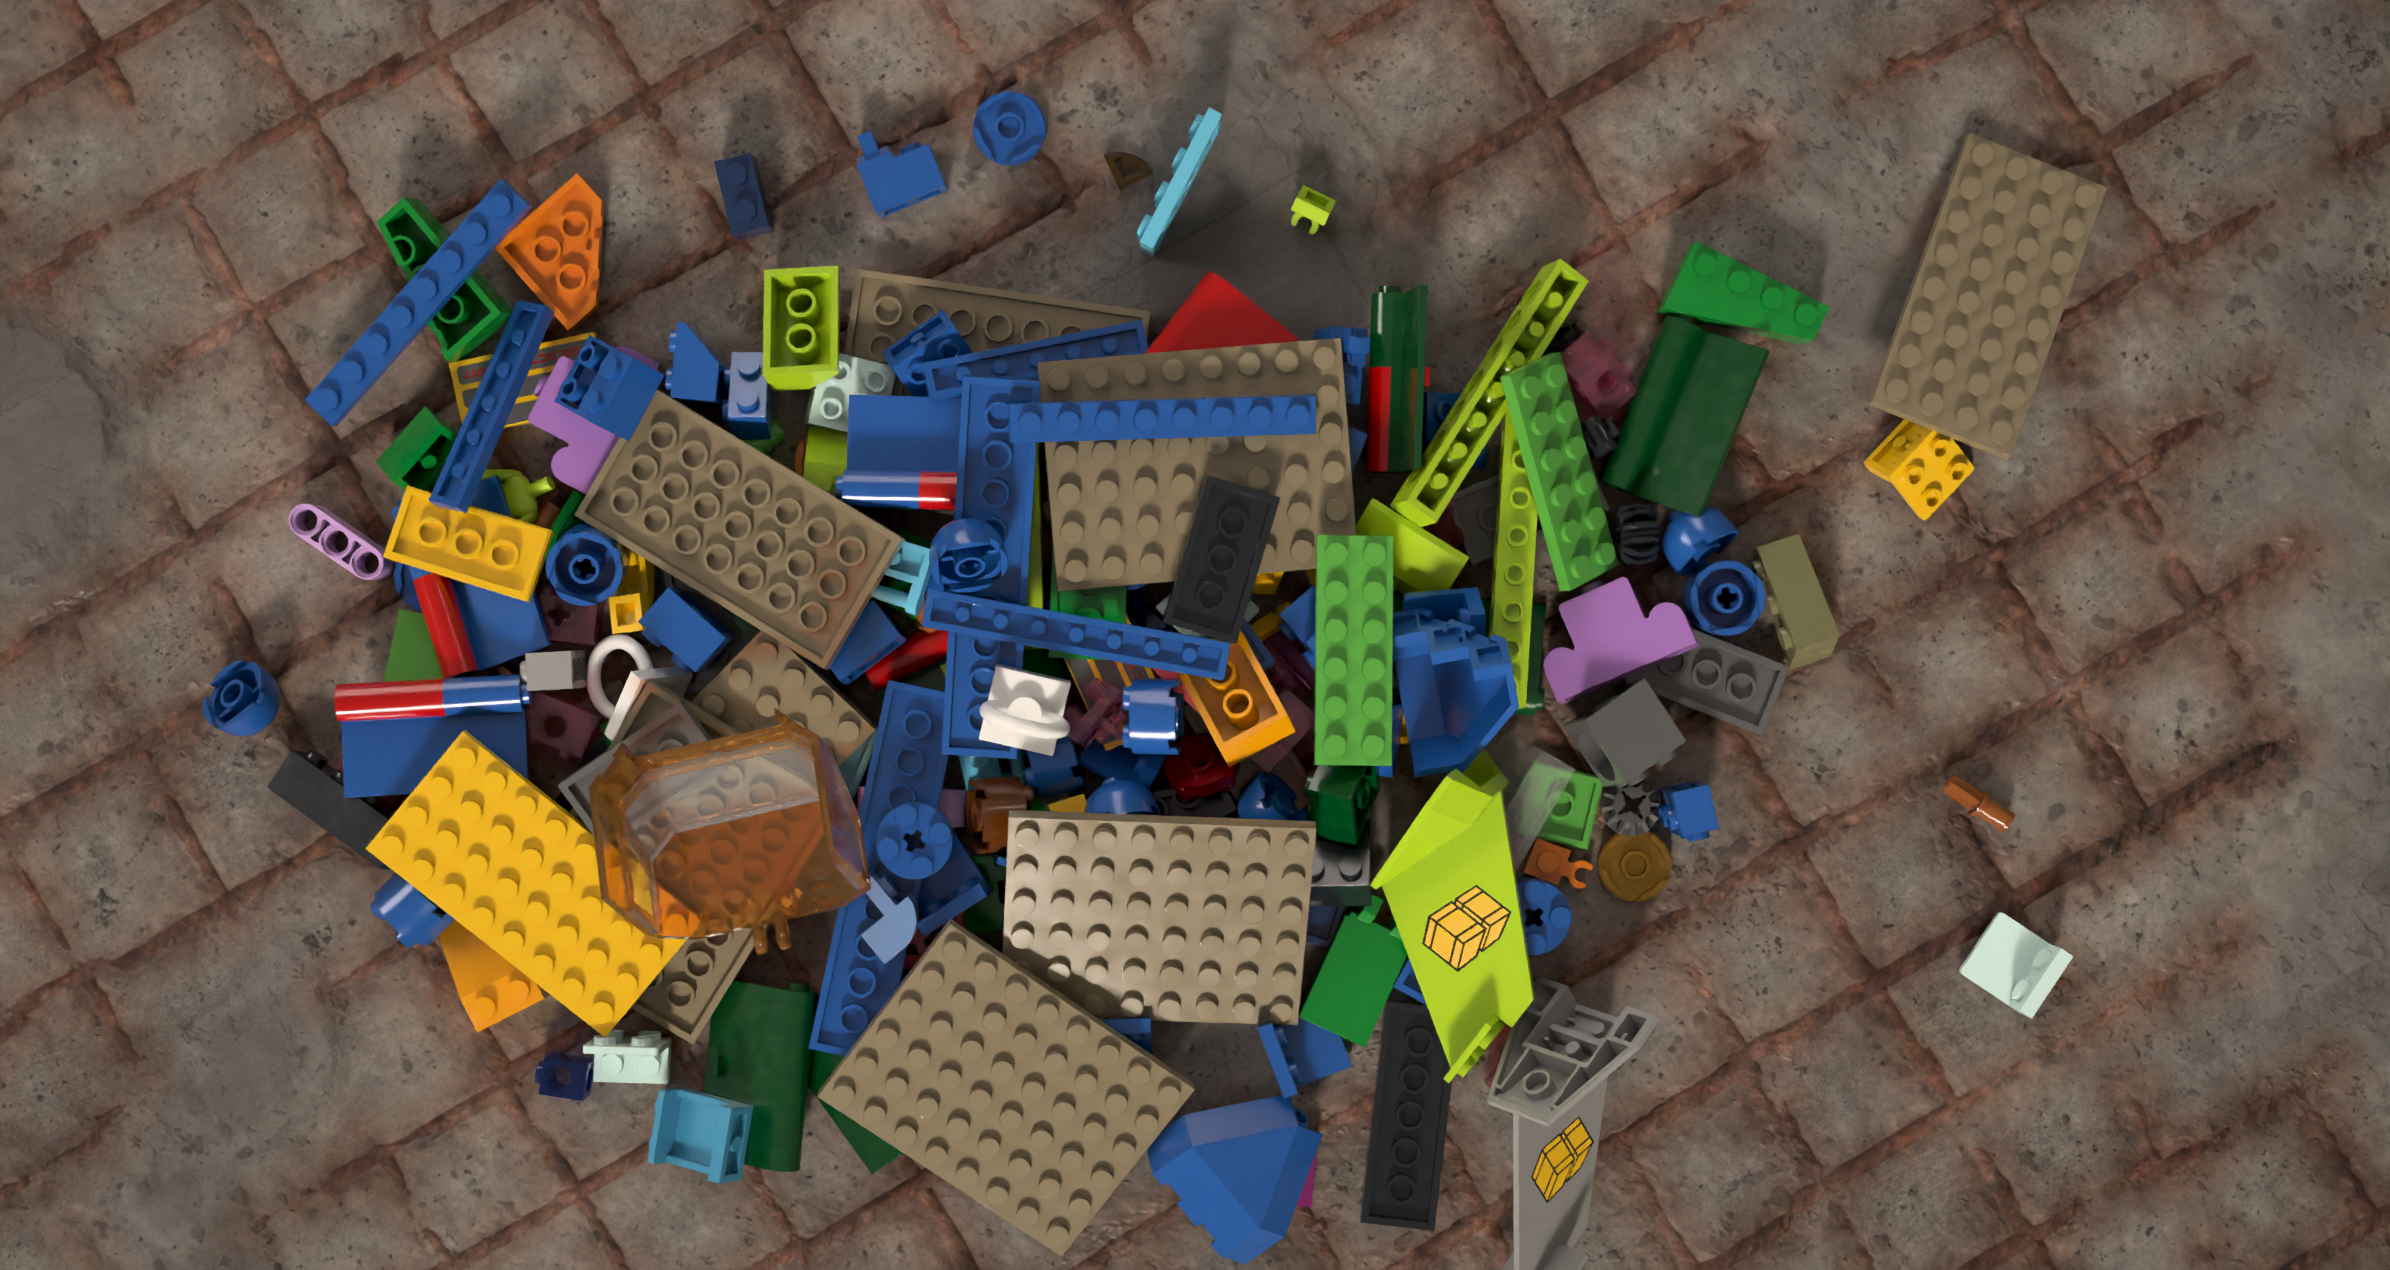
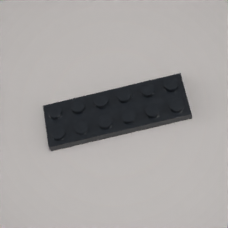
[1360,1000,1452,1231]

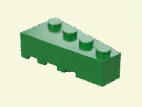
[377,197,512,362]
[1656,241,1830,345]

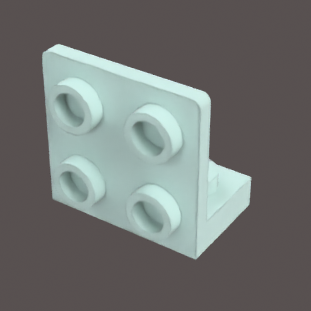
[803,353,896,432]
[1959,912,2073,1018]
[583,1029,671,1084]

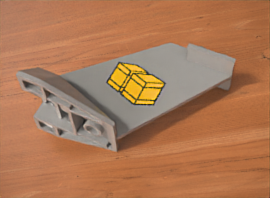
[1487,976,1660,1270]

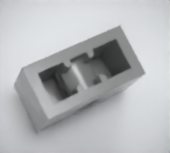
[520,650,587,691]

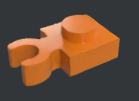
[1522,837,1593,889]

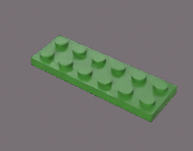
[1500,352,1619,591]
[1314,535,1393,766]

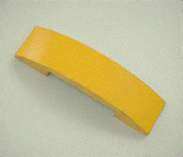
[609,547,654,634]

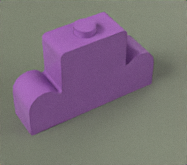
[528,346,662,494]
[1544,577,1699,705]

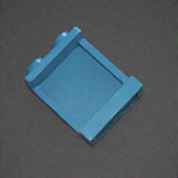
[648,1087,753,1184]

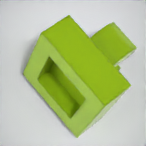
[1291,185,1336,235]

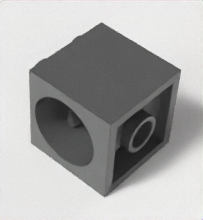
[1563,678,1686,788]

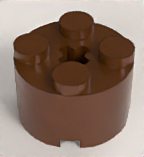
[966,775,1033,854]

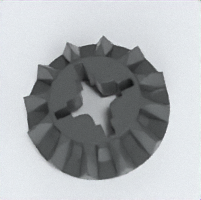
[1601,780,1661,836]

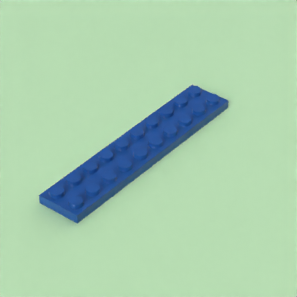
[941,375,1040,759]
[808,680,950,1056]

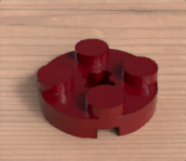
[1163,733,1240,800]

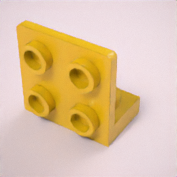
[1863,419,1974,521]

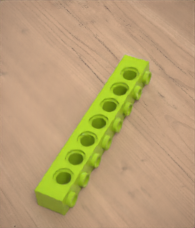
[1390,259,1589,527]
[1489,408,1538,709]

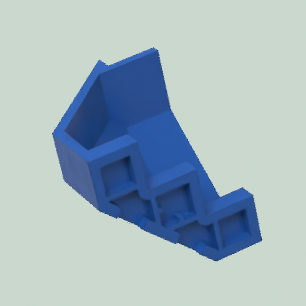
[1393,608,1519,778]
[1147,1095,1323,1264]

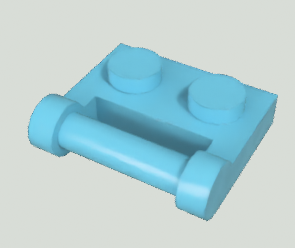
[871,541,931,616]

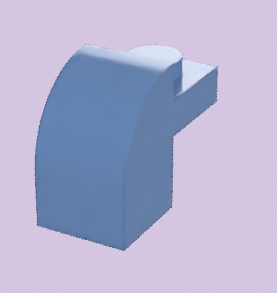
[861,874,920,964]

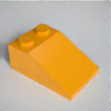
[1178,630,1296,767]
[439,920,550,1032]

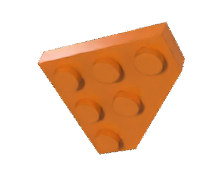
[495,173,605,332]

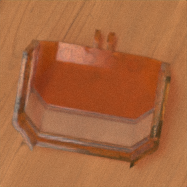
[589,708,871,955]

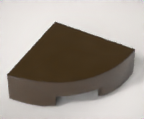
[1104,151,1153,190]

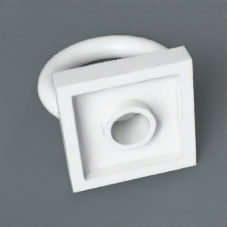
[586,634,693,741]
[979,663,1071,756]

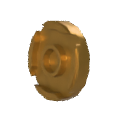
[1597,831,1672,902]

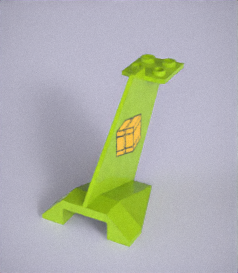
[1370,750,1535,1083]

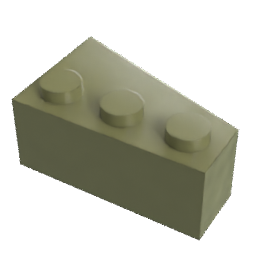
[1750,534,1840,670]

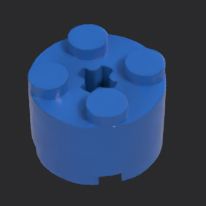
[546,523,628,606]
[1683,561,1765,636]
[1122,678,1184,755]
[1020,716,1087,799]
[876,801,955,879]
[370,873,455,948]
[1516,877,1572,956]

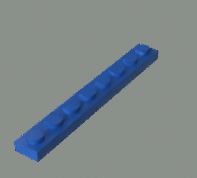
[305,179,532,426]
[1008,394,1316,443]
[921,588,1231,681]

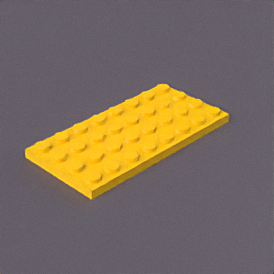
[365,730,703,1037]

